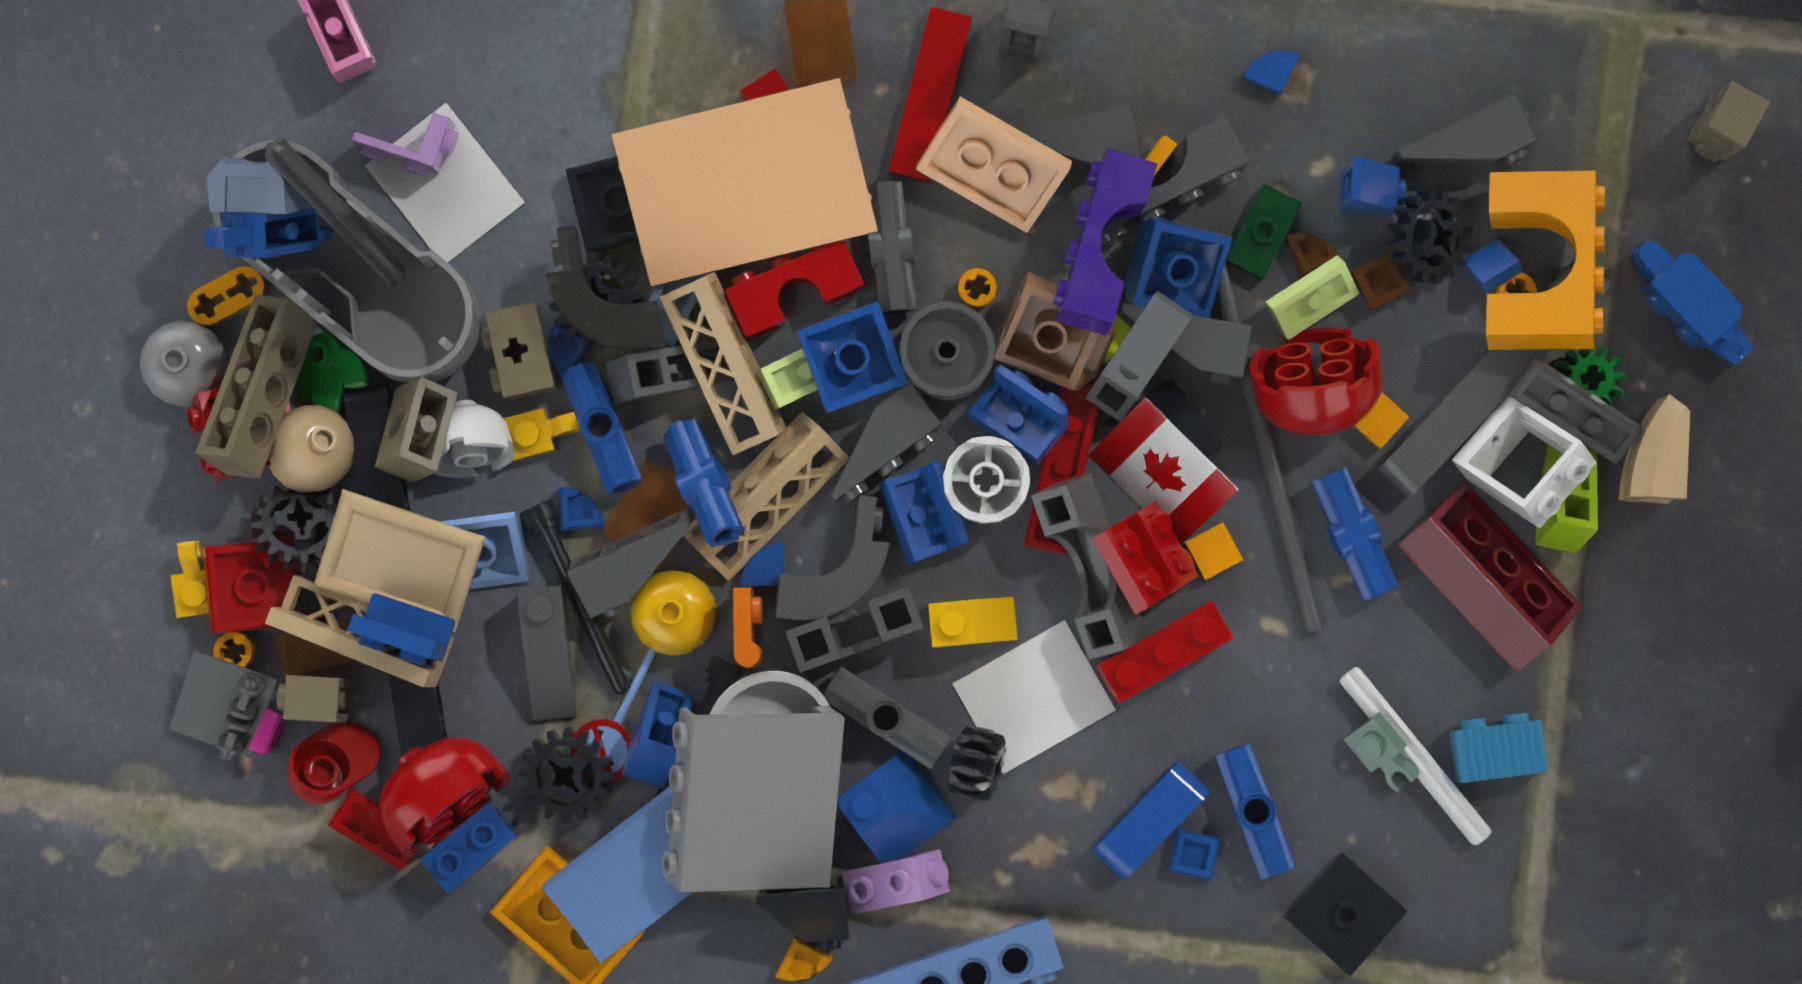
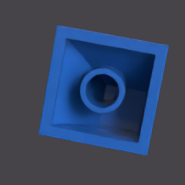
[837,751,956,863]

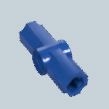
[560,361,643,495]
[663,419,744,547]
[1311,467,1398,601]
[1214,743,1296,879]

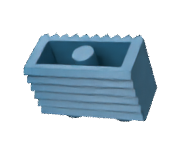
[1449,712,1548,783]

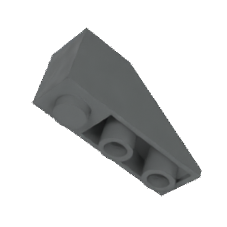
[1085,291,1193,422]
[832,382,941,503]

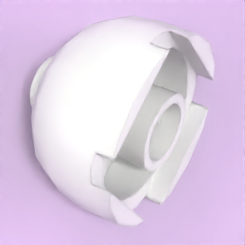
[434,400,515,478]
[943,436,1030,524]

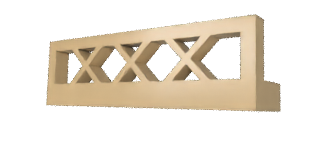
[659,271,786,455]
[683,411,850,581]
[265,574,455,687]

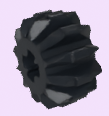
[947,726,1006,801]

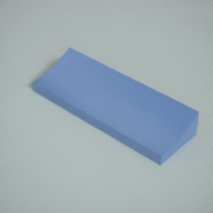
[542,786,693,963]

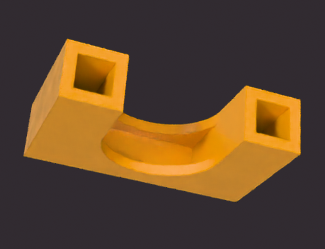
[1486,170,1605,350]

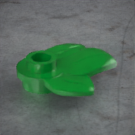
[294,333,368,414]

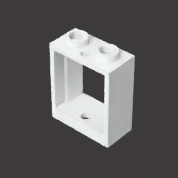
[1452,395,1597,528]

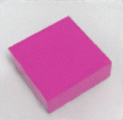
[249,708,286,755]

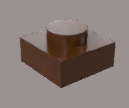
[1350,252,1410,311]

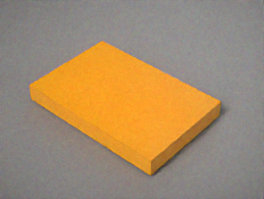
[489,846,646,984]

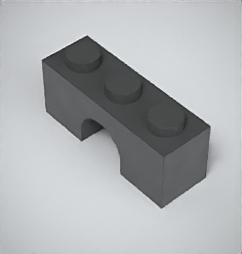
[785,587,924,673]

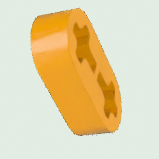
[187,266,268,327]

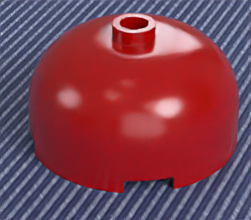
[1249,328,1383,436]
[379,737,510,858]

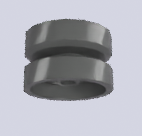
[899,301,995,402]

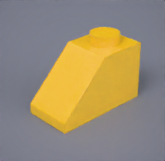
[927,597,1018,648]

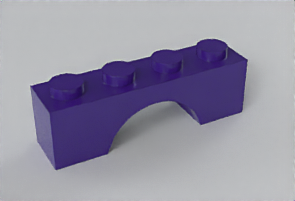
[1052,148,1157,336]

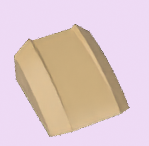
[1618,394,1690,504]

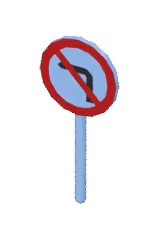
[570,649,656,783]

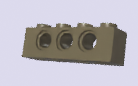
[195,295,318,479]

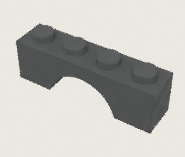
[1068,115,1249,244]
[1031,472,1148,660]

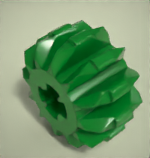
[1553,345,1627,407]

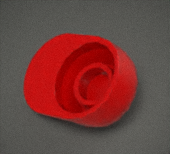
[286,722,380,805]

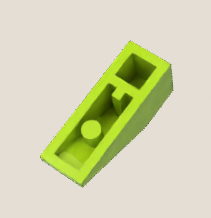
[1536,443,1598,554]

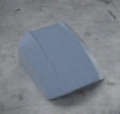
[207,158,327,214]

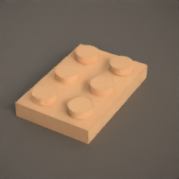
[916,97,1072,233]

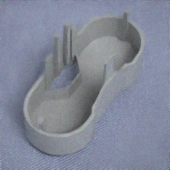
[212,140,481,383]

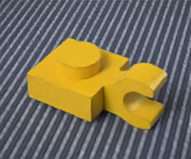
[503,408,580,462]
[170,541,208,618]

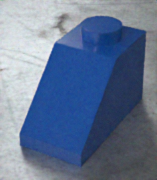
[1339,157,1406,217]
[622,680,694,789]

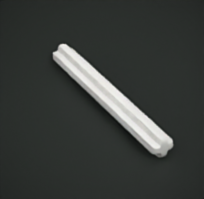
[1340,667,1492,845]

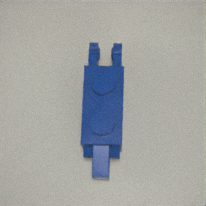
[204,207,333,258]
[1629,240,1754,367]

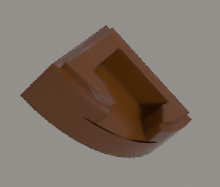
[1285,233,1341,277]

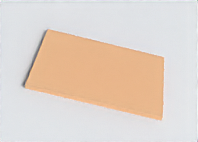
[611,78,878,286]

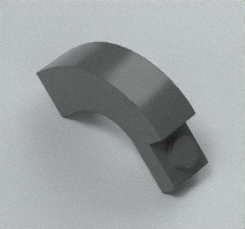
[773,496,889,621]

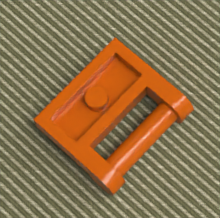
[733,587,763,668]

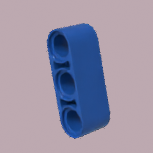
[1091,760,1210,881]

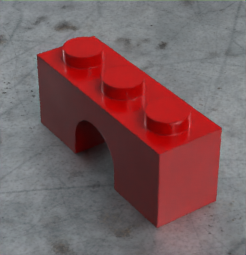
[724,240,865,342]
[1095,600,1234,703]

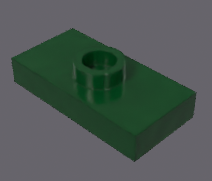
[1226,184,1302,281]

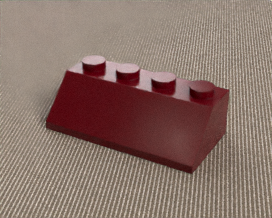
[1398,480,1583,672]

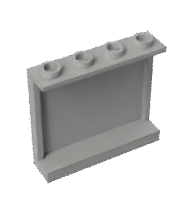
[662,706,845,892]

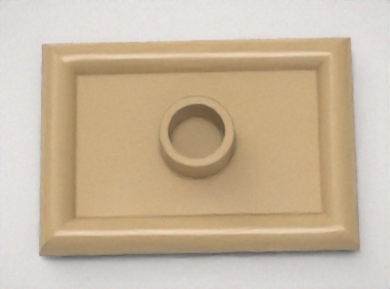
[314,489,486,632]

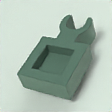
[1343,711,1419,792]

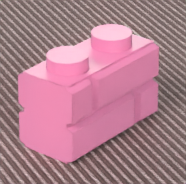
[298,0,378,83]

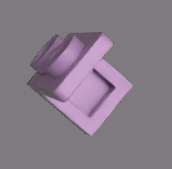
[351,112,458,176]
[842,849,950,914]

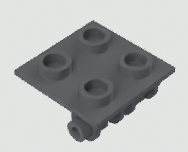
[169,650,278,761]

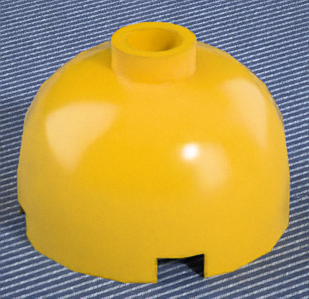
[630,570,718,657]

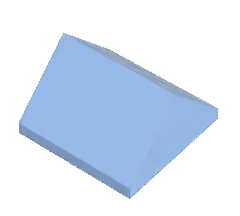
[440,512,529,589]

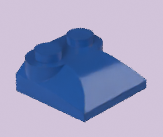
[1124,217,1232,318]
[796,301,908,413]

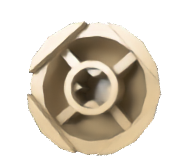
[268,405,354,493]

